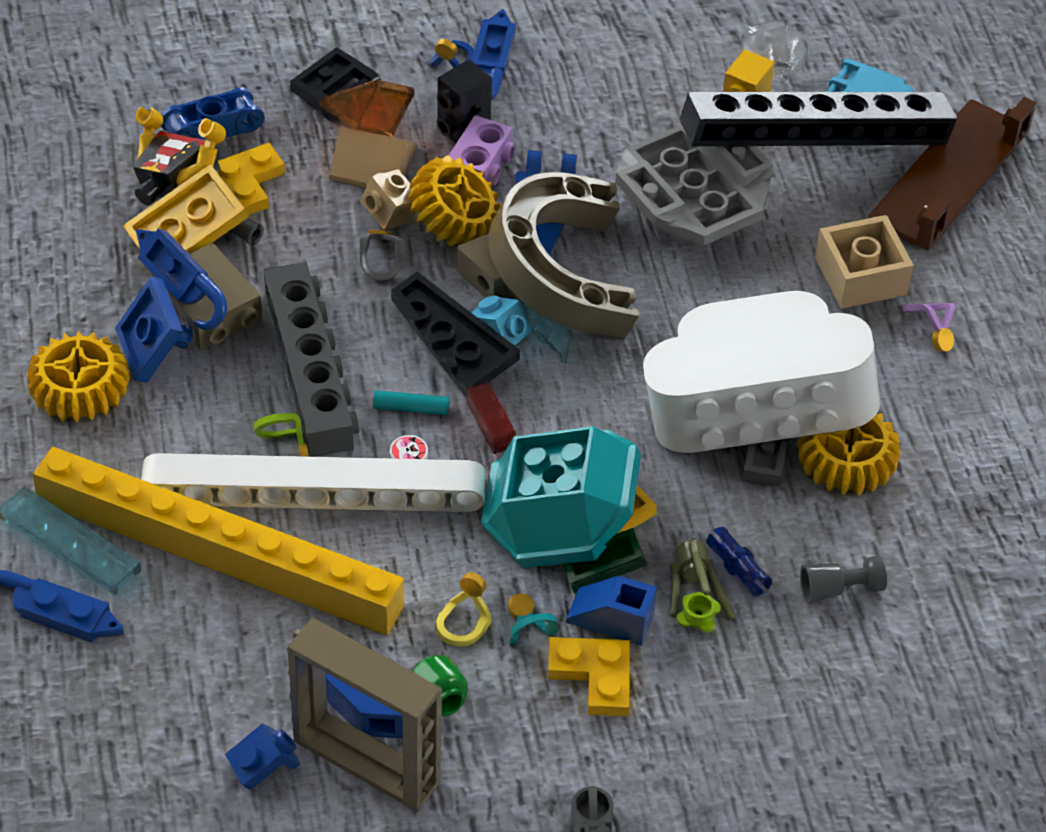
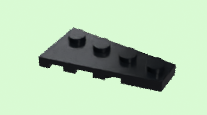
[391,272,520,399]

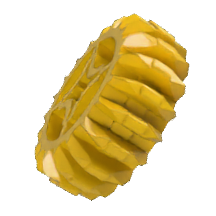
[408,155,501,247]
[27,330,130,423]
[797,413,901,496]

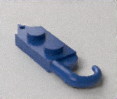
[471,9,516,101]
[136,229,227,330]
[0,570,124,643]

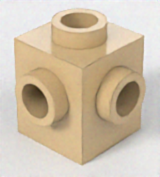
[360,169,416,231]

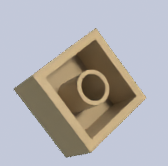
[815,215,914,309]

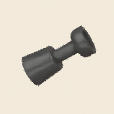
[800,556,887,603]

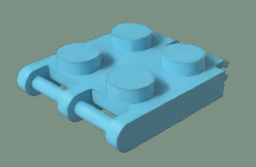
[827,58,914,92]

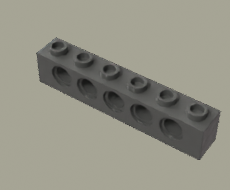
[264,262,359,457]

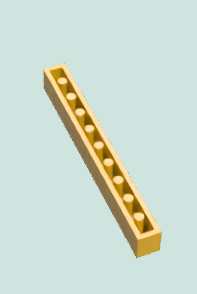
[33,446,404,635]

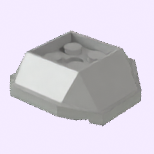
[615,124,773,247]

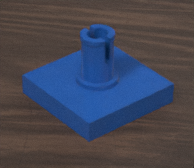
[115,276,193,383]

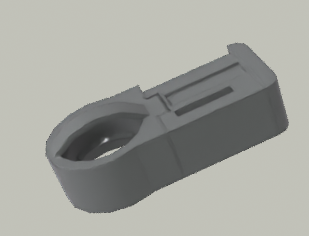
[571,786,614,832]

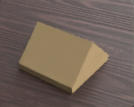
[330,126,417,188]

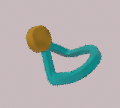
[508,593,559,645]

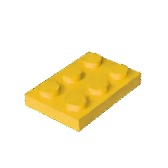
[123,164,249,254]

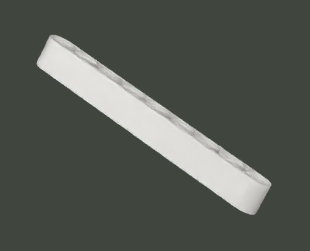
[141,453,486,512]

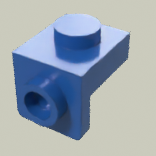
[225,723,300,790]

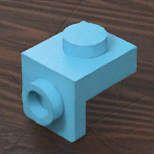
[471,295,532,346]

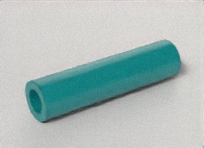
[373,390,450,416]

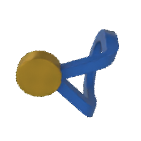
[429,39,474,68]

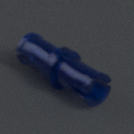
[706,526,772,596]

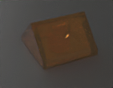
[319,79,415,137]

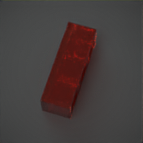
[467,382,516,454]

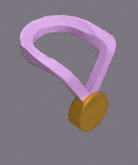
[902,303,955,352]

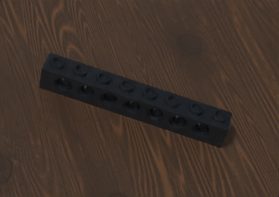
[680,92,957,147]

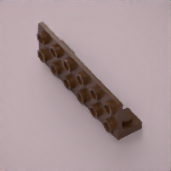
[869,96,1036,251]

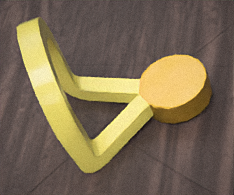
[435,572,492,647]

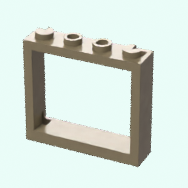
[286,617,442,812]

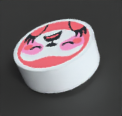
[390,435,428,459]

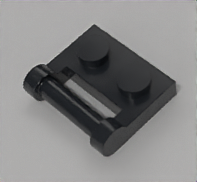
[290,47,381,121]

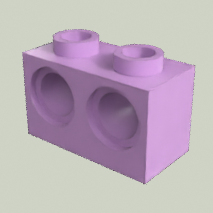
[449,115,516,185]

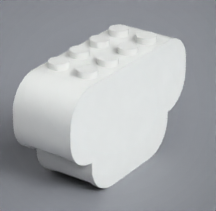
[643,291,880,453]

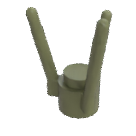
[669,540,735,620]

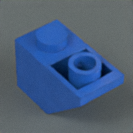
[566,576,657,646]
[325,672,403,739]

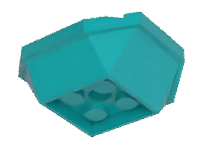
[481,426,641,568]

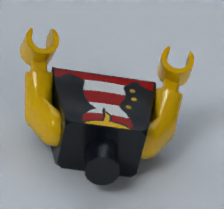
[133,107,226,206]

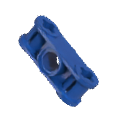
[161,87,265,140]

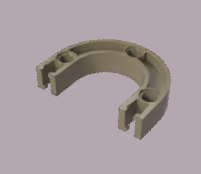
[488,172,639,339]

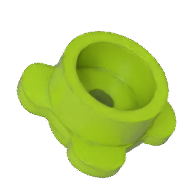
[677,592,721,633]

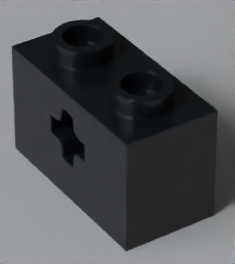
[437,59,492,143]

